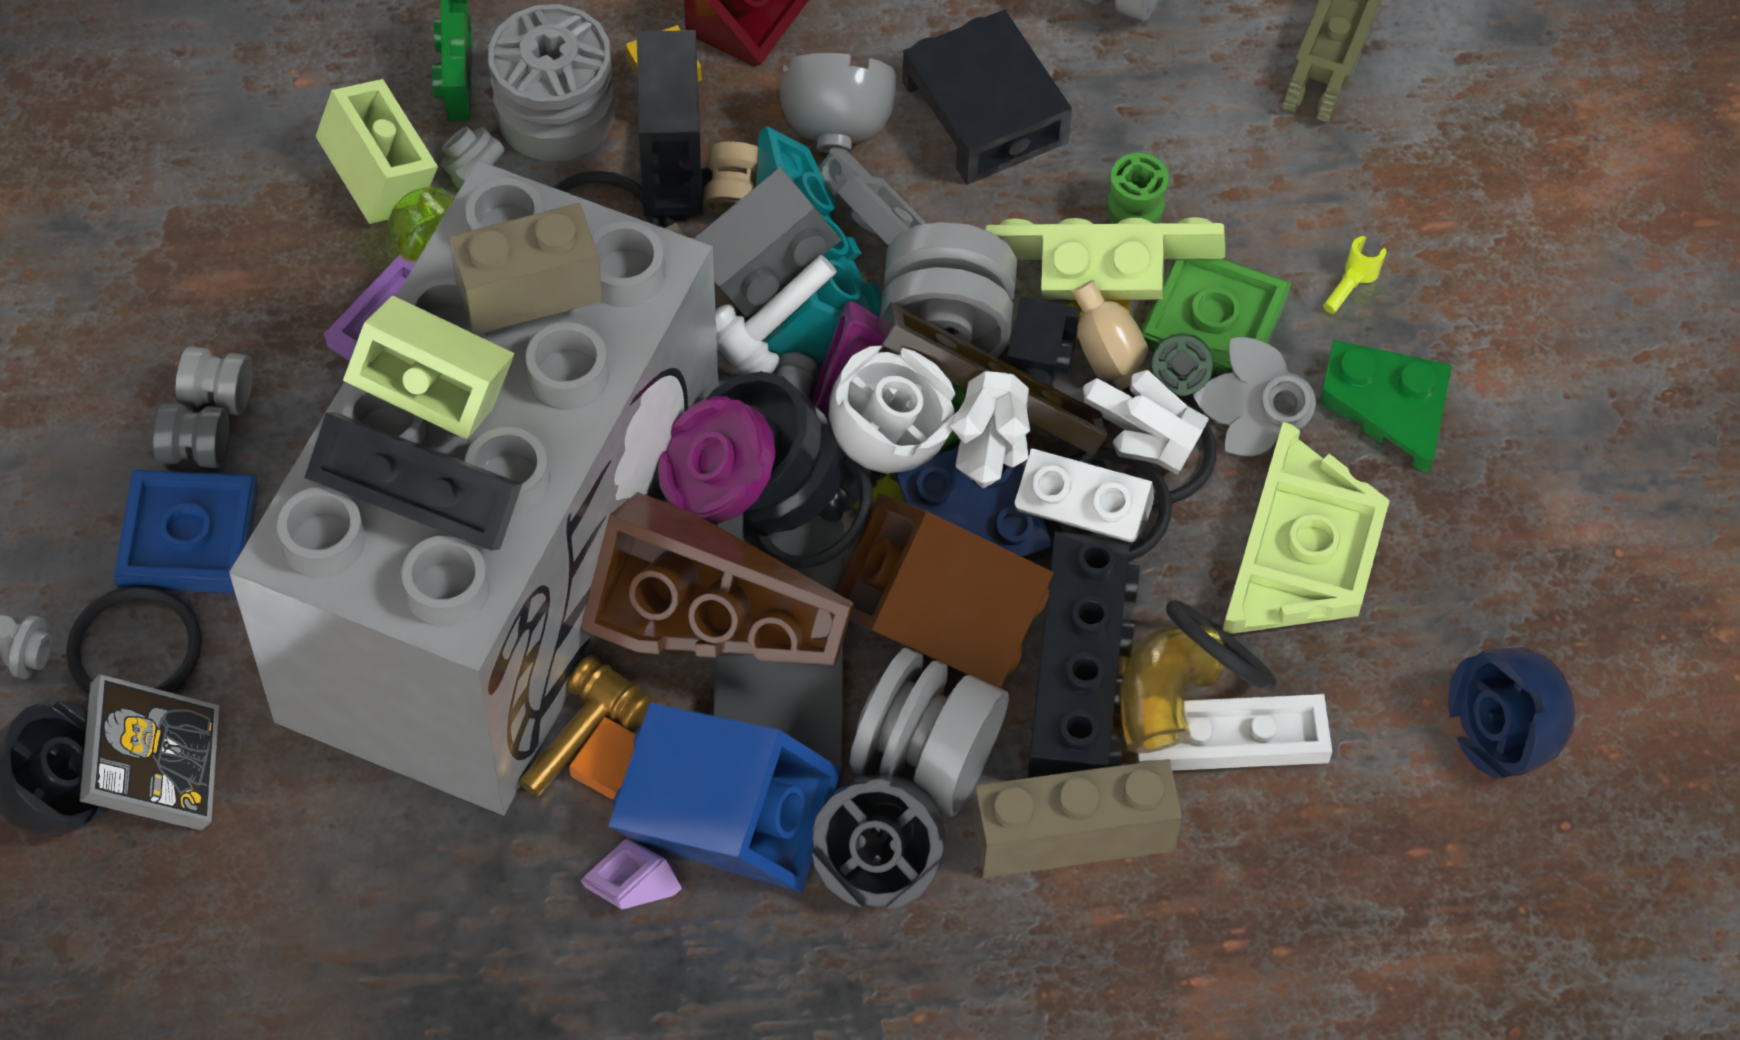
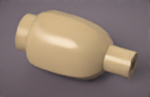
[1072,280,1149,390]

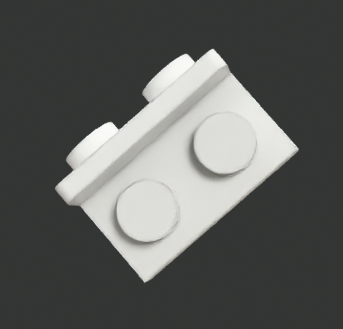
[1015,448,1154,542]

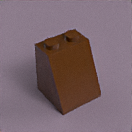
[834,493,1054,688]

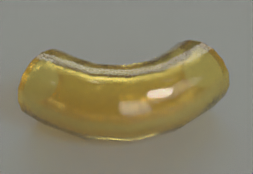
[1119,625,1224,753]

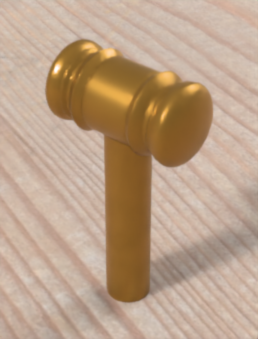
[519,655,654,797]

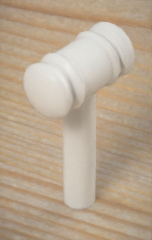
[715,255,837,374]

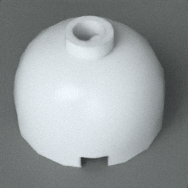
[828,346,958,474]

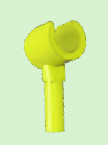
[1322,236,1387,314]

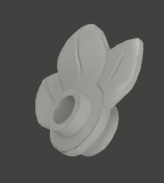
[1193,337,1316,457]

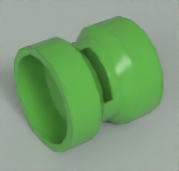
[1106,153,1169,224]

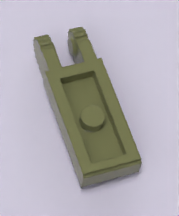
[1283,0,1382,123]

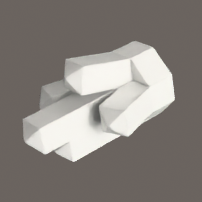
[1083,370,1209,475]
[950,371,1030,488]

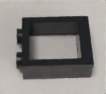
[637,30,703,217]

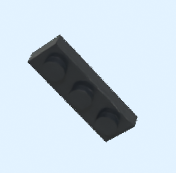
[304,412,522,551]

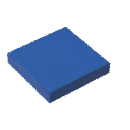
[114,470,259,593]

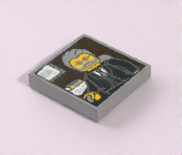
[80,674,219,831]

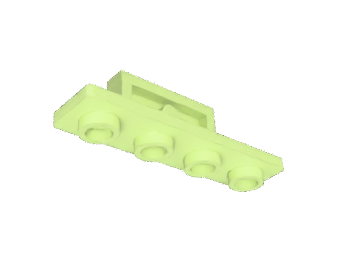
[984,217,1226,300]

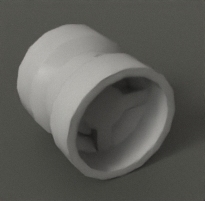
[175,345,254,415]

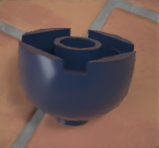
[1448,647,1575,778]

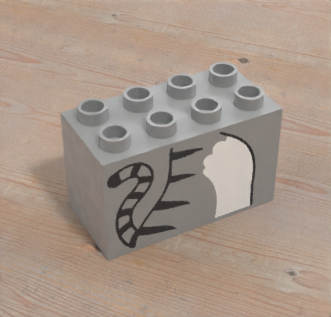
[229,160,718,816]

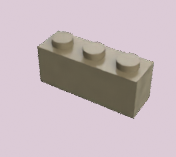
[972,759,1183,878]

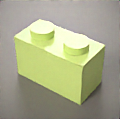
[316,79,438,224]
[343,295,515,440]

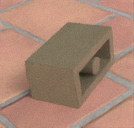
[449,203,603,335]

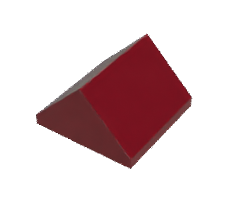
[684,0,809,66]

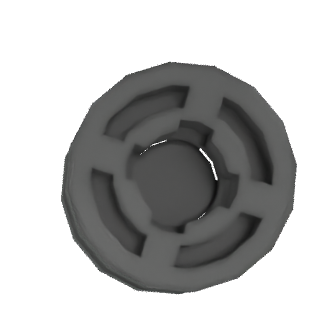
[153,402,230,469]

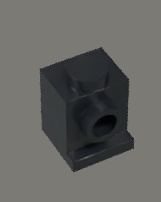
[1007,297,1081,387]

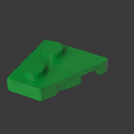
[432,0,473,121]
[1320,339,1452,474]

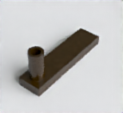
[878,302,1107,455]

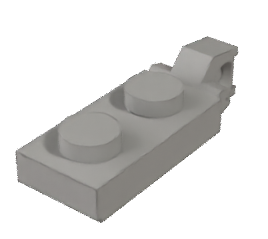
[819,148,927,246]

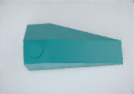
[754,126,882,364]

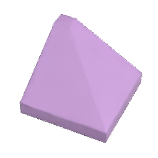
[581,838,682,910]

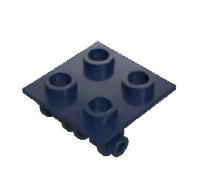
[895,447,1053,557]

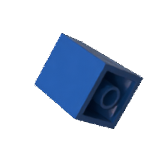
[608,703,842,893]

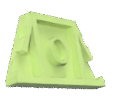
[1223,422,1390,634]

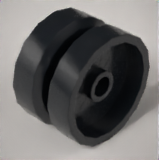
[706,371,846,534]

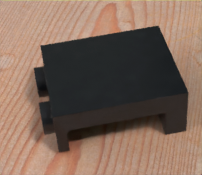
[902,9,1072,185]

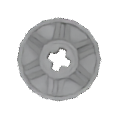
[488,4,615,162]
[849,647,1009,817]

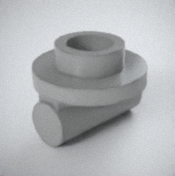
[440,126,505,190]
[0,615,53,679]

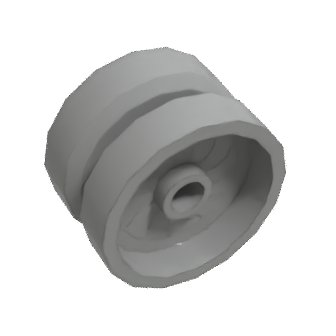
[879,222,1017,357]

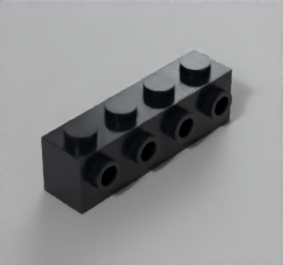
[1027,532,1140,778]

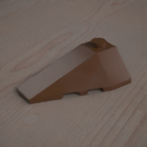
[580,492,854,665]

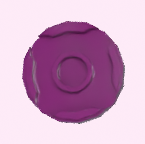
[658,396,775,524]

